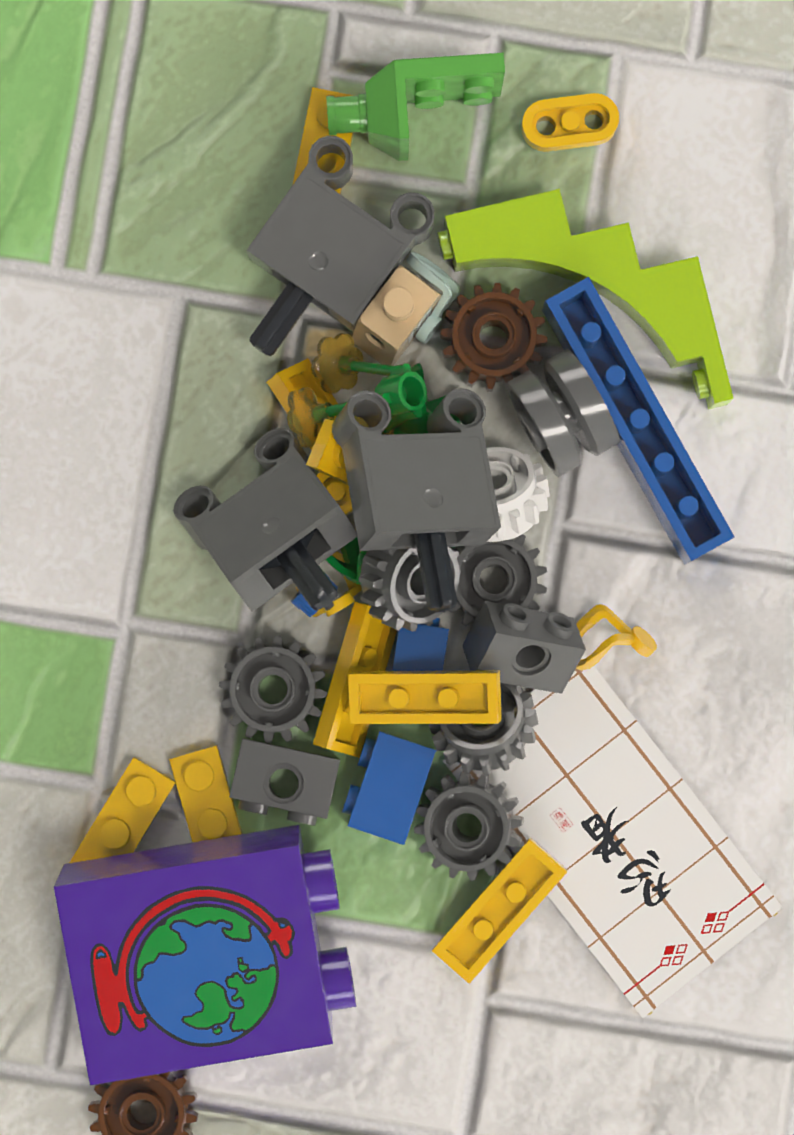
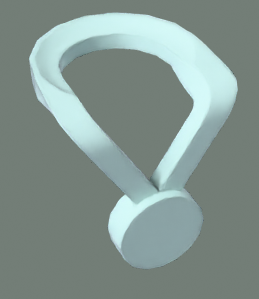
[406,251,461,344]

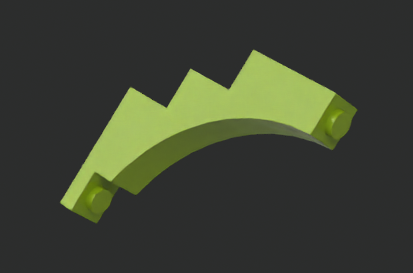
[437,189,734,410]

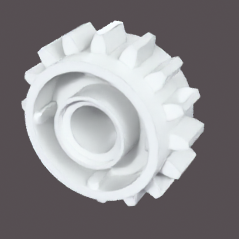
[486,447,550,542]

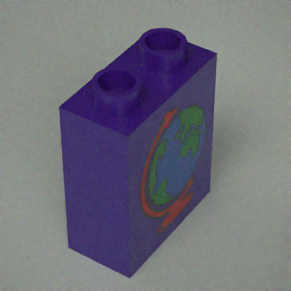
[54,825,357,1085]

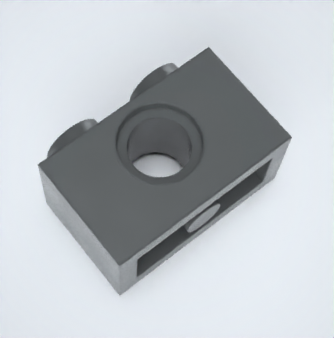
[462,601,586,694]
[229,738,341,826]

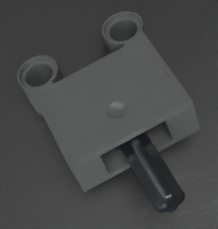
[247,136,435,356]
[332,388,501,612]
[173,428,357,612]

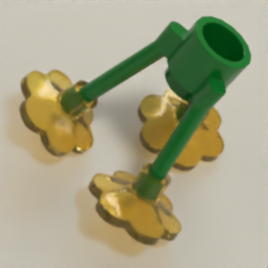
[287,333,427,448]

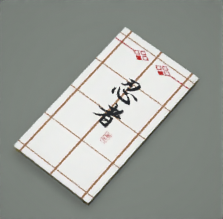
[443,654,783,1018]

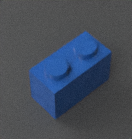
[342,731,436,845]

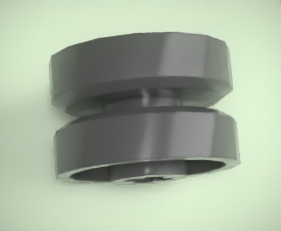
[506,349,620,478]

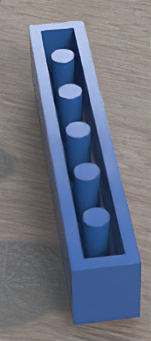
[542,277,735,565]

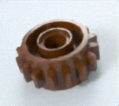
[440,283,547,392]
[88,1072,199,1135]

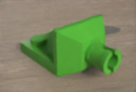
[326,52,505,161]

